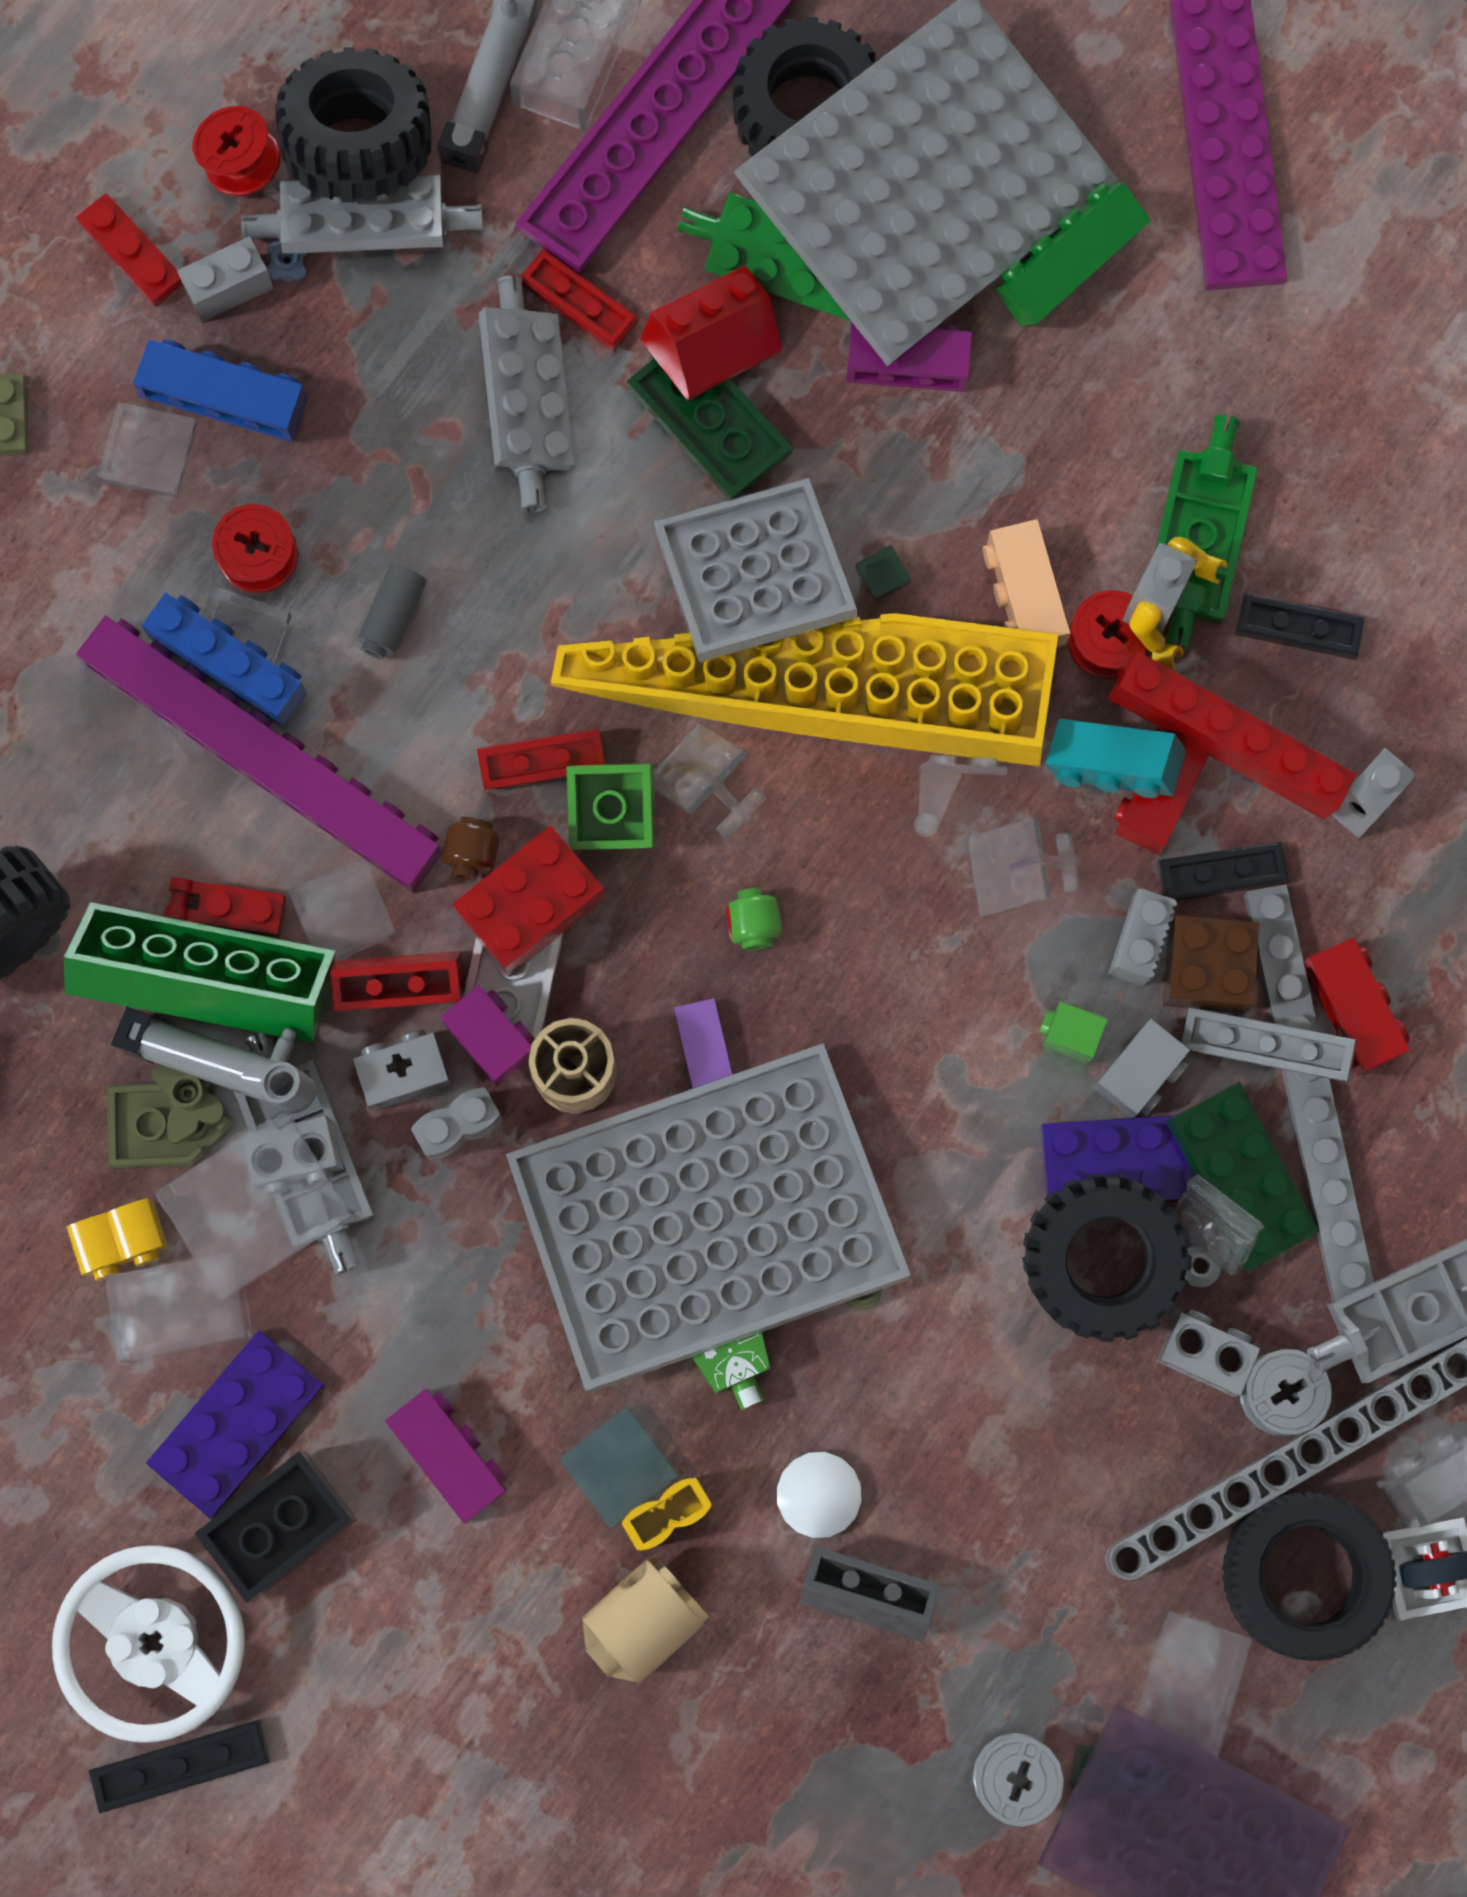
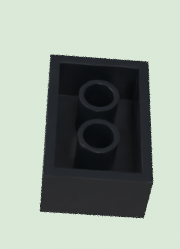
[194,1451,357,1603]

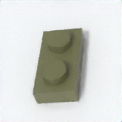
[0,373,29,457]

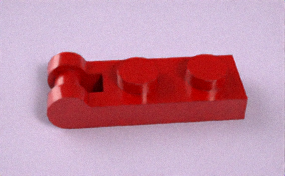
[164,877,287,937]

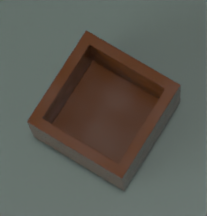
[1163,915,1259,1013]

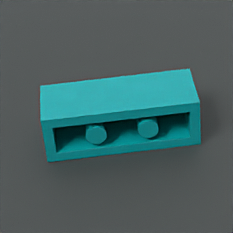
[1045,719,1186,798]

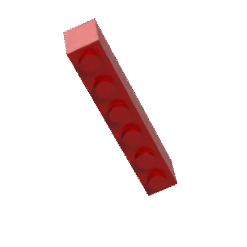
[1108,651,1357,820]

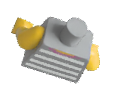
[1122,537,1227,670]

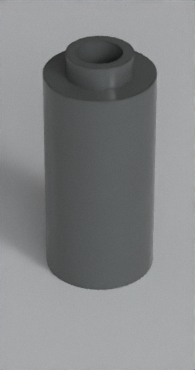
[357,564,427,659]

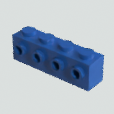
[133,339,308,443]
[141,592,307,728]

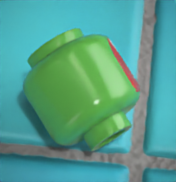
[726,888,782,951]

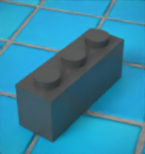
[799,1546,941,1642]

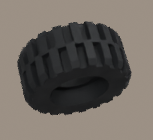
[733,16,877,156]
[275,47,432,203]
[0,845,70,980]
[1022,1173,1192,1342]

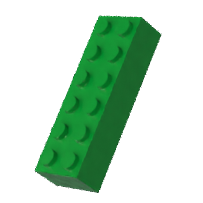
[64,902,335,1043]

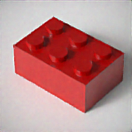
[452,825,606,977]

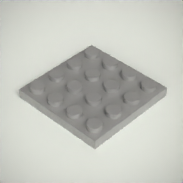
[654,478,857,662]

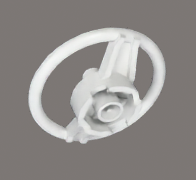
[52,1545,245,1743]

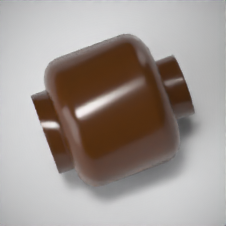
[442,817,499,881]

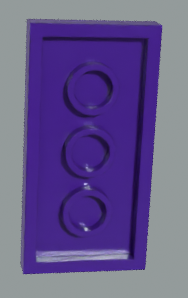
[1041,1115,1207,1202]
[146,1330,325,1519]

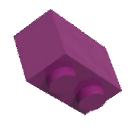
[440,985,535,1086]

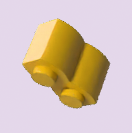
[67,1198,169,1281]
[622,1478,712,1550]

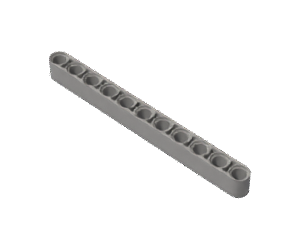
[1105,1336,1467,1580]

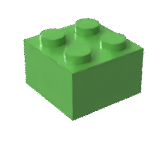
[567,763,656,850]

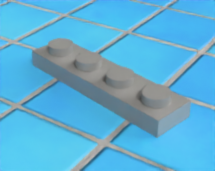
[1181,1007,1357,1083]

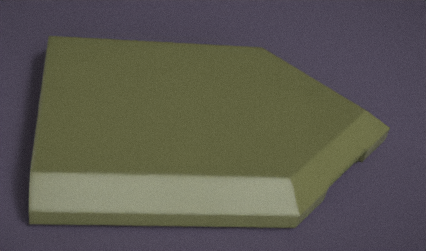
[107,1083,234,1169]

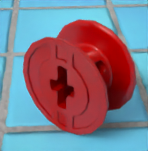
[192,106,281,196]
[211,503,299,594]
[1067,590,1148,680]

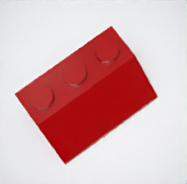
[640,265,782,401]

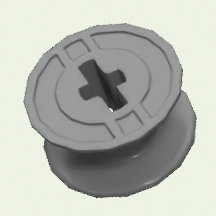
[1240,1349,1331,1436]
[973,1733,1064,1827]

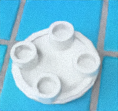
[777,1452,862,1538]

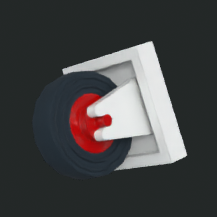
[1383,1517,1467,1621]

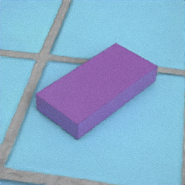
[674,998,732,1089]

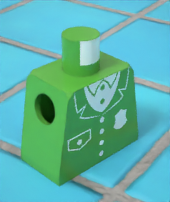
[691,1332,770,1410]

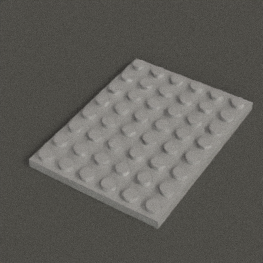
[734,0,1119,366]
[506,1043,911,1394]

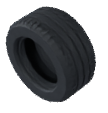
[1222,1492,1397,1661]

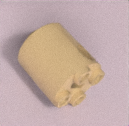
[528,1018,617,1115]
[582,1555,709,1684]

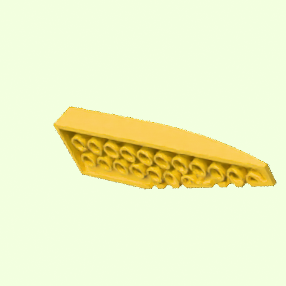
[551,613,1059,767]

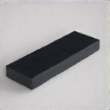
[1235,593,1365,660]
[1157,841,1288,901]

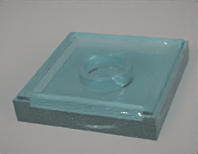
[559,1407,678,1528]

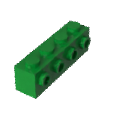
[993,182,1151,326]

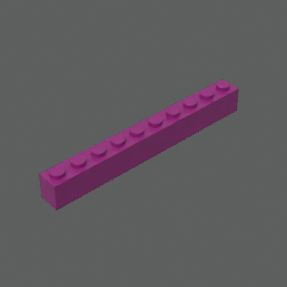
[76,615,442,893]

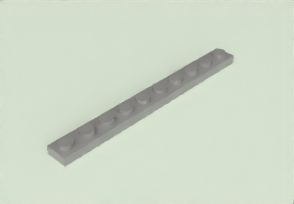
[1244,885,1374,1302]

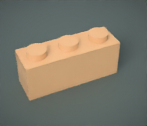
[983,519,1070,647]

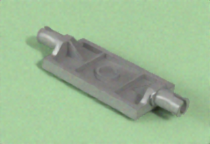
[241,175,483,254]
[479,276,575,512]
[234,1033,375,1275]
[1307,1239,1467,1383]

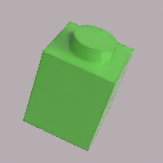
[1039,1001,1108,1064]

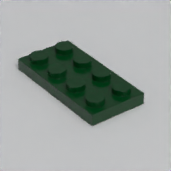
[626,358,793,500]
[1166,1082,1320,1271]

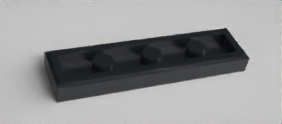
[88,1719,271,1814]

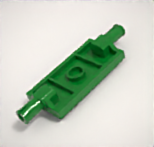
[677,192,852,322]
[1154,414,1258,652]

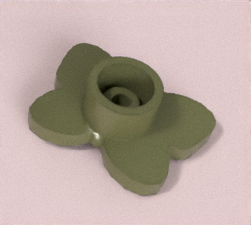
[151,1065,224,1144]

